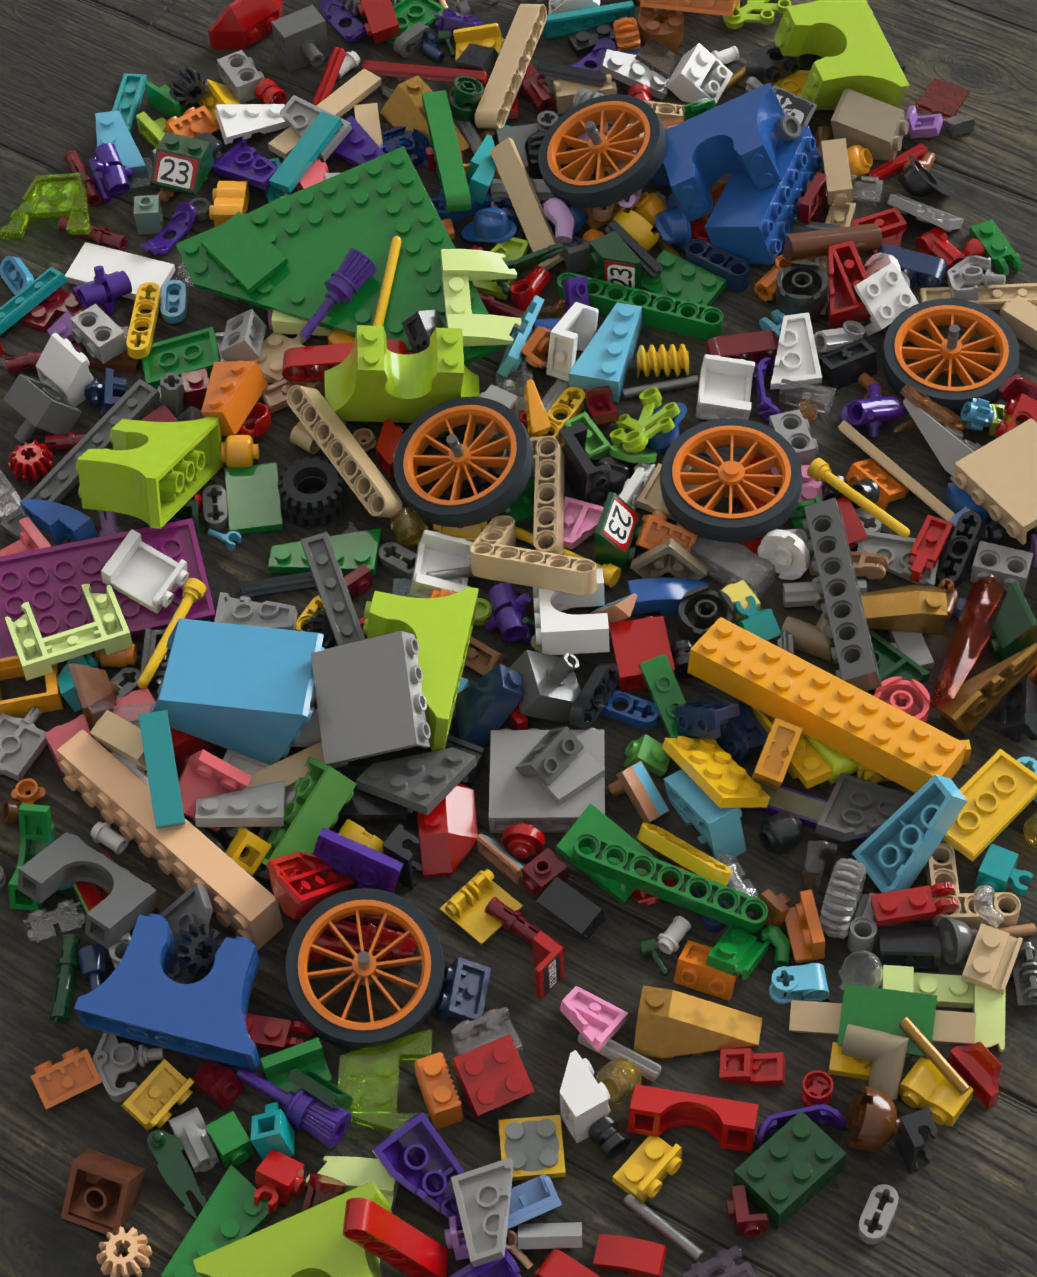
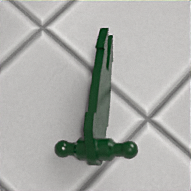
[492,242,564,295]
[147,1130,206,1220]

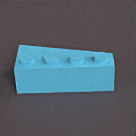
[568,303,642,402]
[852,774,968,893]

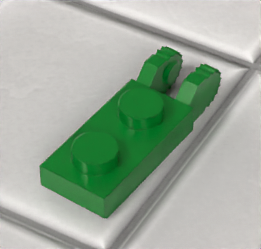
[969,220,1023,275]

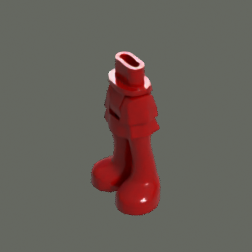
[310,920,415,964]

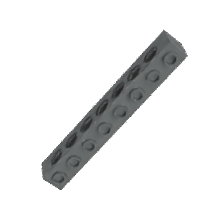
[802,498,882,691]

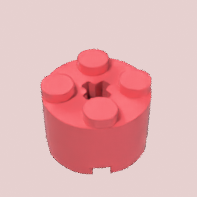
[874,676,930,723]

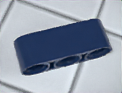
[685,239,749,292]
[877,244,948,288]

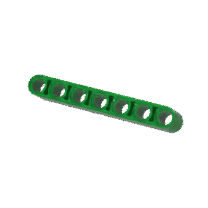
[422,90,472,214]
[557,273,724,341]
[572,833,768,933]

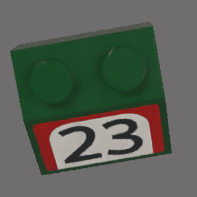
[150,132,214,196]
[588,231,641,289]
[595,492,642,572]

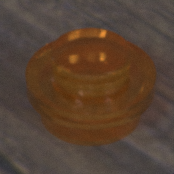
[799,398,817,425]

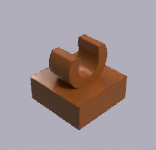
[753,889,791,928]

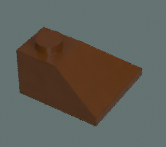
[68,663,120,739]

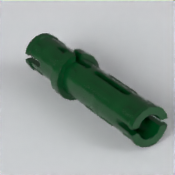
[50,934,81,1024]

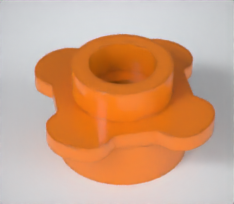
[11,778,46,804]

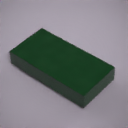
[287,1068,353,1108]

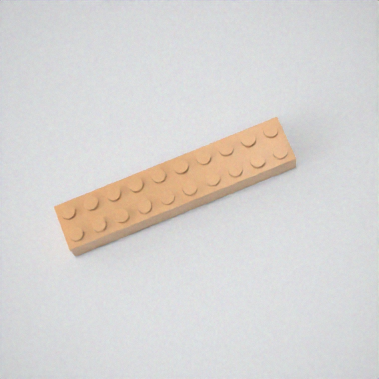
[57,729,283,950]

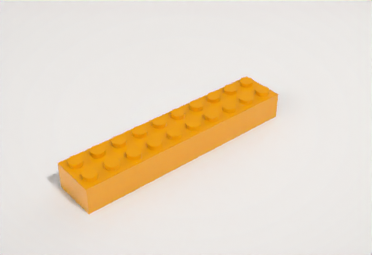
[687,617,967,793]

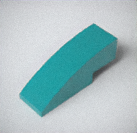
[466,134,496,204]

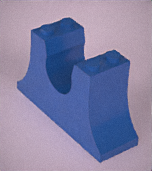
[636,83,786,222]
[74,914,261,1073]

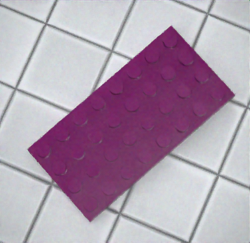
[0,518,216,659]

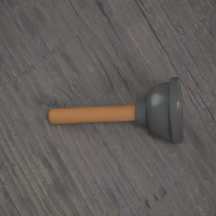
[938,917,1037,965]

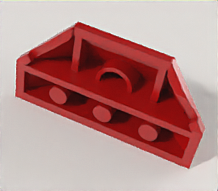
[208,0,283,49]
[418,783,478,878]
[266,852,357,920]

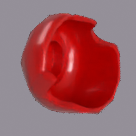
[236,403,271,440]

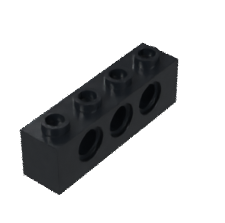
[745,41,823,85]

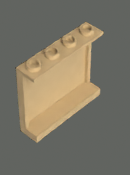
[954,418,1037,545]

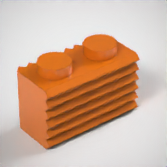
[414,1052,463,1129]

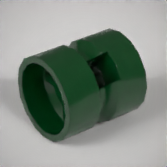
[448,76,484,122]

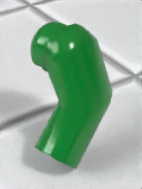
[760,925,791,967]

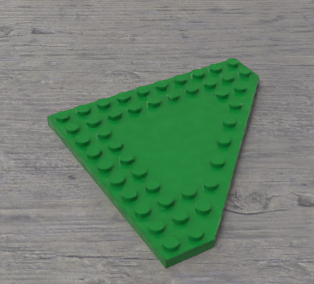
[176,146,504,365]

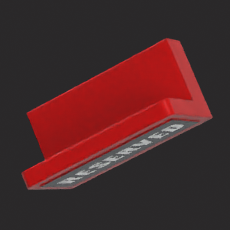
[532,930,564,1000]

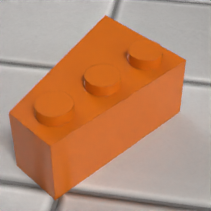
[201,360,268,436]

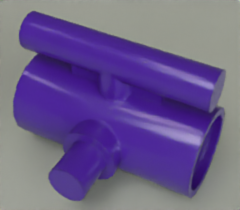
[88,143,133,203]
[72,266,132,315]
[846,384,910,437]
[484,583,533,644]

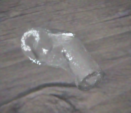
[973,885,1005,928]

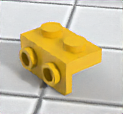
[121,1059,194,1131]

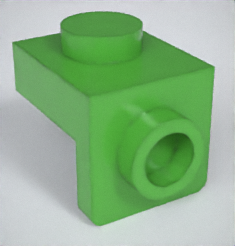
[624,734,671,777]

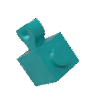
[733,595,781,641]
[975,843,1033,896]
[251,1102,295,1160]

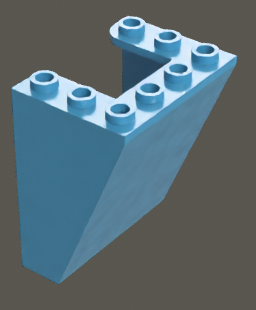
[149,618,325,765]

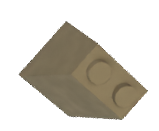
[831,89,909,161]

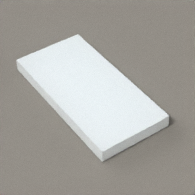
[65,242,175,300]

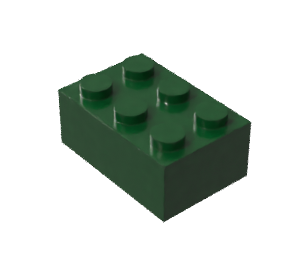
[733,1111,847,1229]

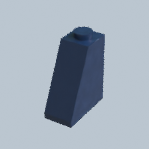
[455,664,524,748]

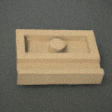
[961,923,1023,995]

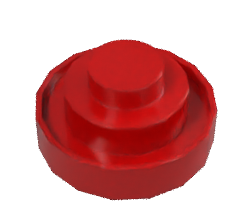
[502,824,545,859]

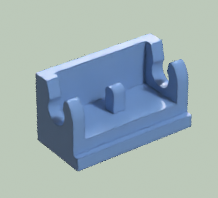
[507,1174,562,1229]

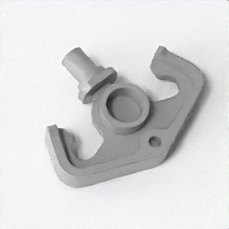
[947,255,1006,301]
[93,1032,164,1102]

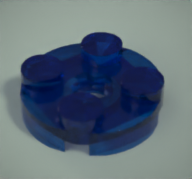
[381,126,429,166]

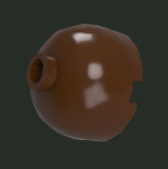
[845,1086,900,1151]

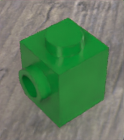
[205,1111,254,1168]

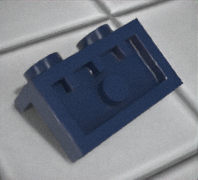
[675,699,740,739]
[718,702,768,765]
[436,957,491,1026]

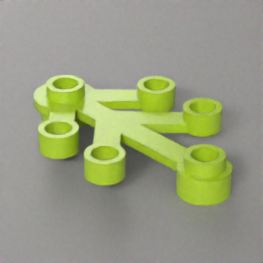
[723,0,791,29]
[610,387,680,454]

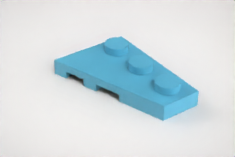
[95,110,147,173]
[497,295,544,377]

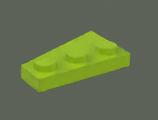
[472,237,530,300]

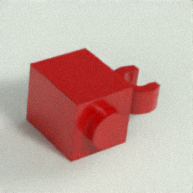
[254,1149,306,1213]

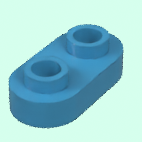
[0,256,34,295]
[160,280,188,324]

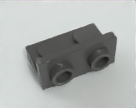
[515,726,584,785]

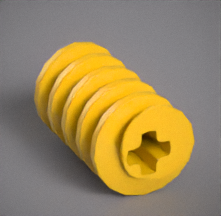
[637,344,689,377]

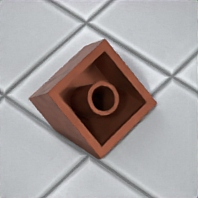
[61,1149,145,1236]

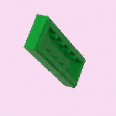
[638,654,689,738]

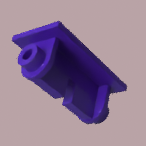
[434,9,485,35]
[562,277,589,313]

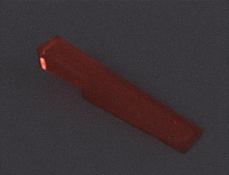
[930,574,1005,709]

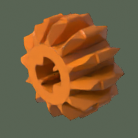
[613,17,641,51]

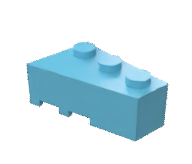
[664,769,747,863]

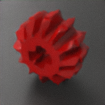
[9,440,54,485]

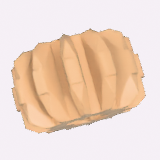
[97,1226,152,1277]

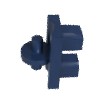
[84,368,126,419]

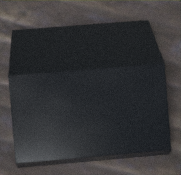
[454,43,499,87]

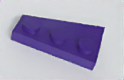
[331,115,385,167]
[212,138,278,190]
[313,828,404,893]

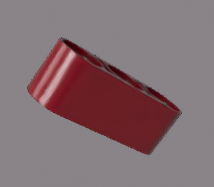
[705,330,779,366]

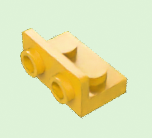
[453,23,503,61]
[613,1136,683,1202]

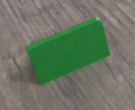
[145,81,196,118]
[260,1038,332,1102]

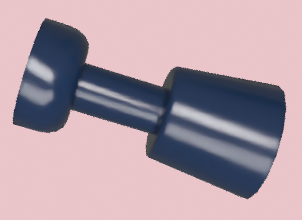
[77,945,107,994]

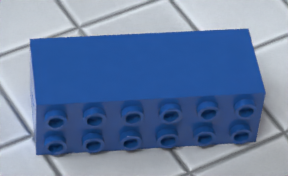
[705,126,823,264]

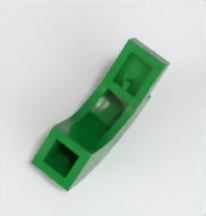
[8,803,55,911]

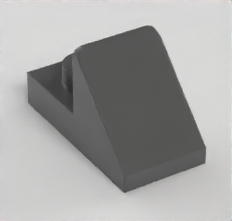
[557,236,590,273]

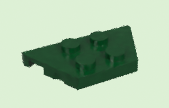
[830,629,930,694]

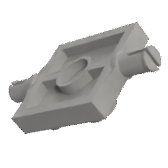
[0,706,47,781]

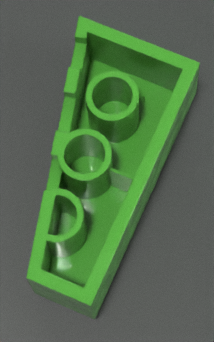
[261,756,357,865]

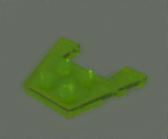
[0,173,91,239]
[338,1030,433,1132]

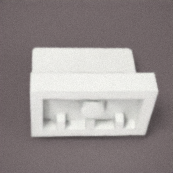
[854,262,919,336]

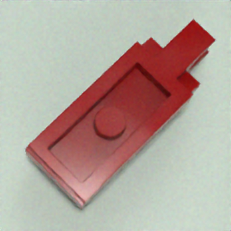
[908,515,954,583]

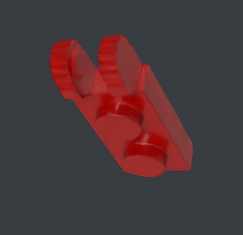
[870,882,959,926]
[247,1013,314,1052]

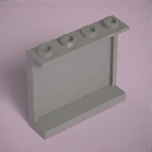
[311,631,431,767]
[489,728,605,833]

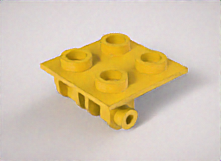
[440,869,523,945]

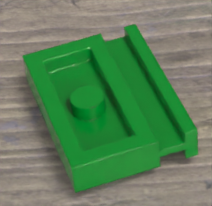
[706,927,770,981]

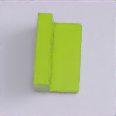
[136,111,166,149]

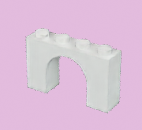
[533,568,610,655]

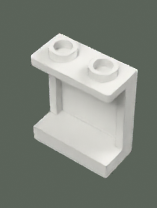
[546,302,599,382]
[695,354,755,421]
[101,529,189,614]
[409,530,474,598]

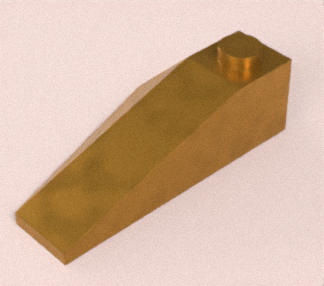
[380,75,470,154]
[861,585,948,635]
[936,643,1037,736]
[633,985,763,1061]

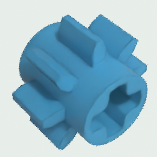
[961,398,994,431]

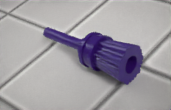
[299,248,377,340]
[236,1067,353,1149]

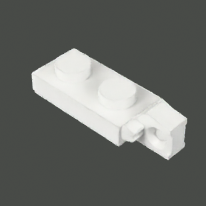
[619,463,656,510]

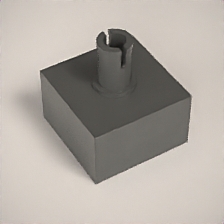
[271,5,330,73]
[3,374,82,444]
[510,650,581,723]

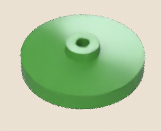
[609,444,657,464]

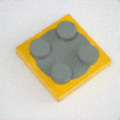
[499,1115,566,1181]

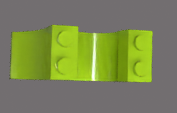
[774,0,909,111]
[324,325,480,425]
[76,416,224,529]
[363,587,479,751]
[193,1181,391,1277]

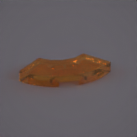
[900,385,967,432]

